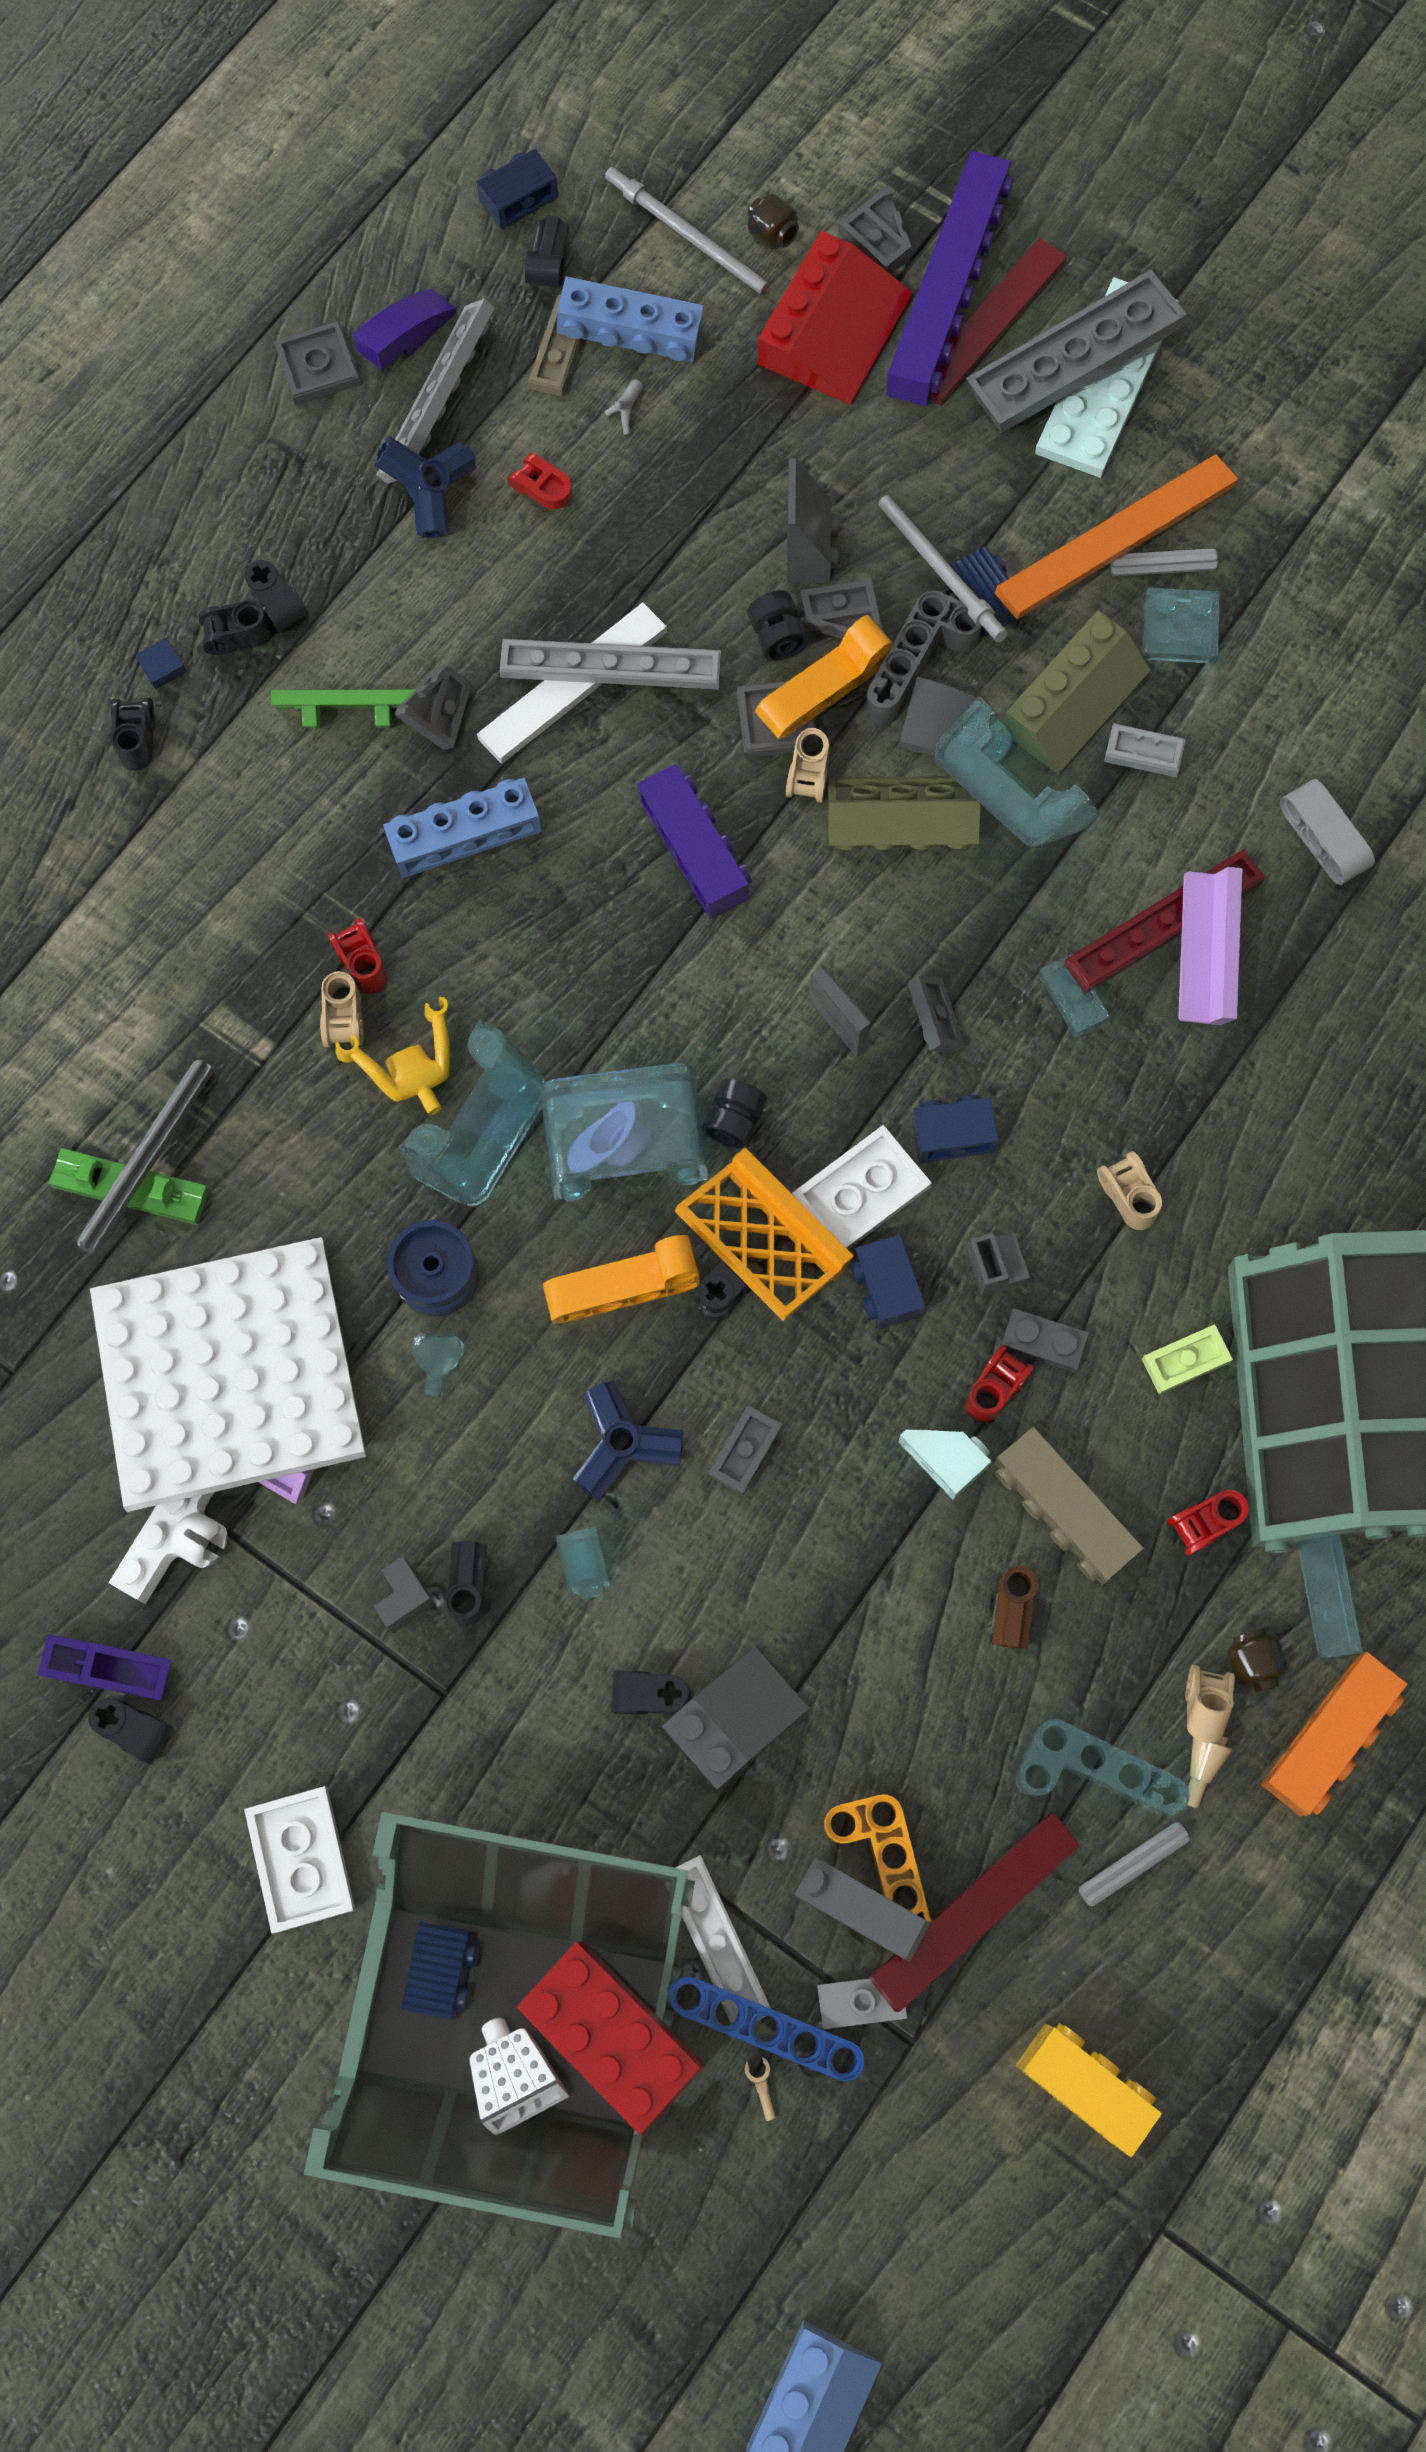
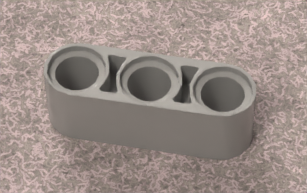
[1280,779,1375,885]

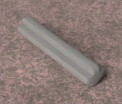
[1110,548,1218,577]
[1078,1822,1190,1906]

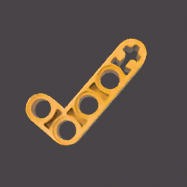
[755,615,893,740]
[543,1235,700,1324]
[824,1795,931,1922]

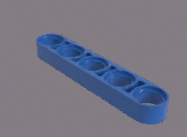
[667,1976,864,2081]

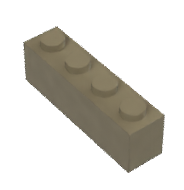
[994,1427,1144,1585]

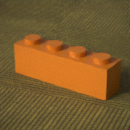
[1261,1652,1407,1817]

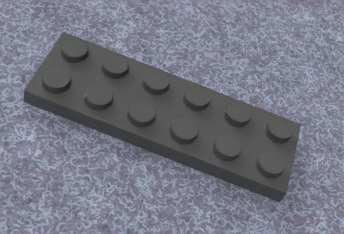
[966,270,1188,433]

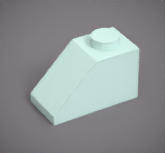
[898,1429,991,1500]

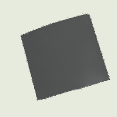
[899,677,987,771]

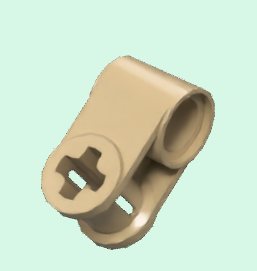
[785,728,830,803]
[320,971,364,1048]
[1097,1151,1162,1230]
[1185,1664,1235,1743]

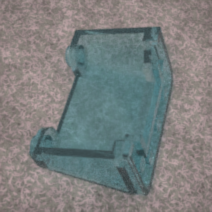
[934,696,1099,848]
[400,1019,548,1206]
[540,1063,708,1201]

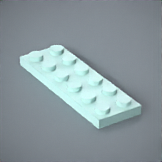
[1035,277,1179,478]

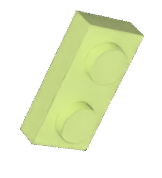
[1142,1324,1233,1394]

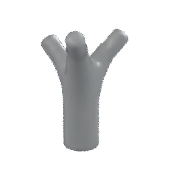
[605,379,643,435]

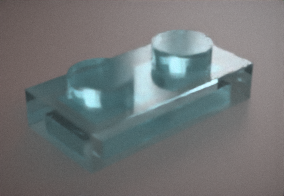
[1038,953,1110,1038]

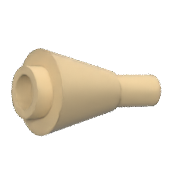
[1182,1736,1233,1808]

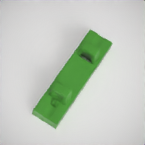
[271,689,416,728]
[48,1148,209,1225]

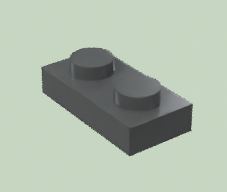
[907,976,965,1053]
[1001,1308,1089,1373]
[708,1405,783,1495]

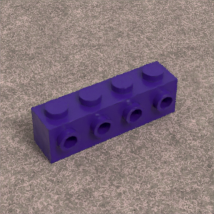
[637,764,752,919]

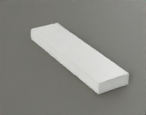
[665,1855,771,2023]

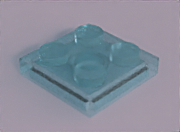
[1143,587,1219,664]

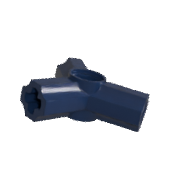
[373,436,476,538]
[572,1380,684,1501]

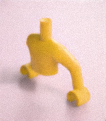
[335,997,450,1116]

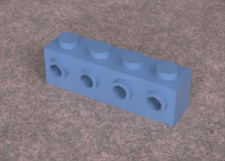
[557,276,704,362]
[383,778,542,879]

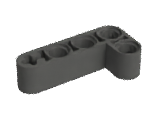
[866,590,982,726]

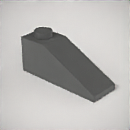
[794,1857,930,1962]

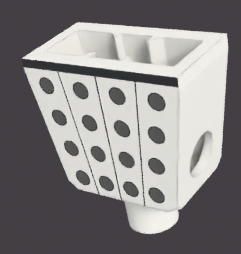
[469,2018,569,2136]

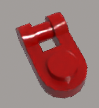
[507,453,572,509]

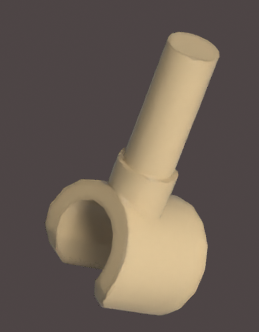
[745,2057,776,2121]

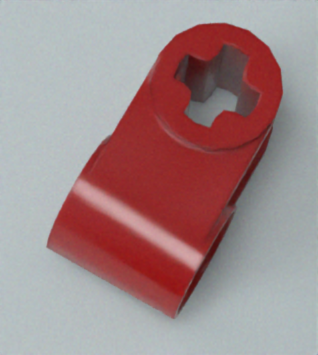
[327,918,388,994]
[966,1344,1035,1423]
[1167,1490,1249,1557]

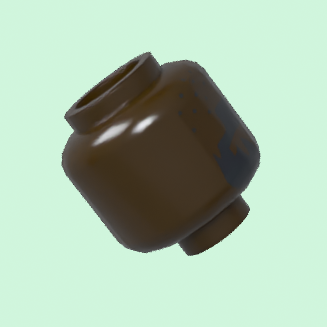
[747,194,799,249]
[1228,1628,1288,1693]

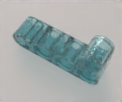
[1015,1719,1190,1816]

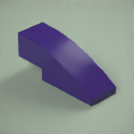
[353,288,457,371]
[36,1634,171,1700]

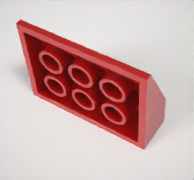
[758,231,913,405]

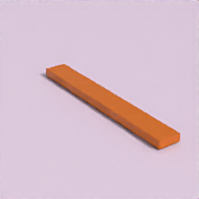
[995,454,1239,620]

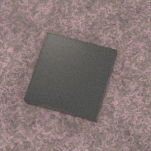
[273,321,362,405]
[737,681,818,758]
[809,966,871,1057]

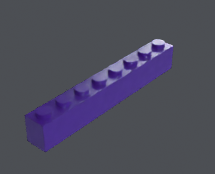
[886,151,1014,407]

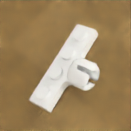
[109,1492,228,1604]

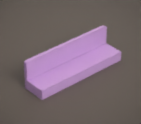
[1178,867,1242,1025]

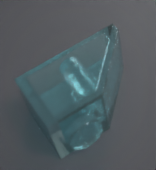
[556,1527,611,1599]

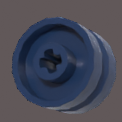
[387,1220,479,1317]

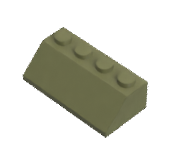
[1002,610,1151,775]
[827,776,981,850]

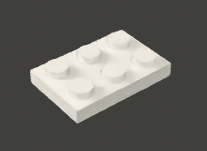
[792,1125,932,1250]
[244,1786,356,1934]

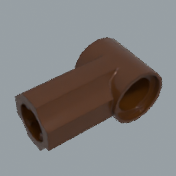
[992,1566,1038,1650]

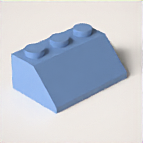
[746,2320,882,2452]

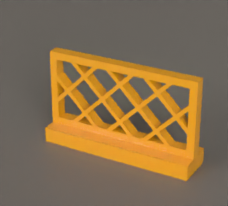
[675,1148,854,1321]

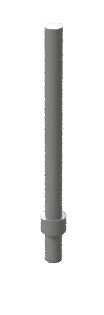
[605,166,769,295]
[878,495,1008,642]

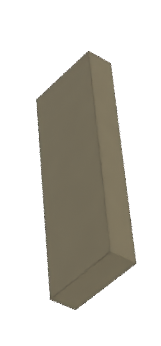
[528,295,582,397]

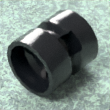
[747,590,809,661]
[702,1078,767,1149]

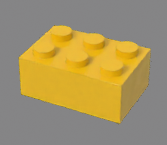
[1015,2023,1162,2157]

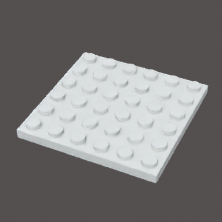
[90,1237,366,1512]

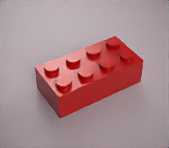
[516,1941,706,2135]

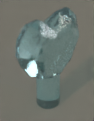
[412,1332,463,1397]

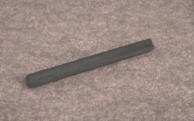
[77,1059,213,1254]

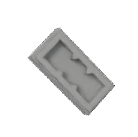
[1104,723,1186,777]
[817,1978,907,2029]

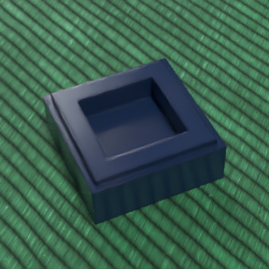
[135,638,186,689]

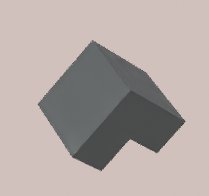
[966,1232,1030,1297]
[373,1556,436,1633]

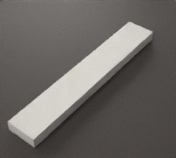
[477,603,667,764]

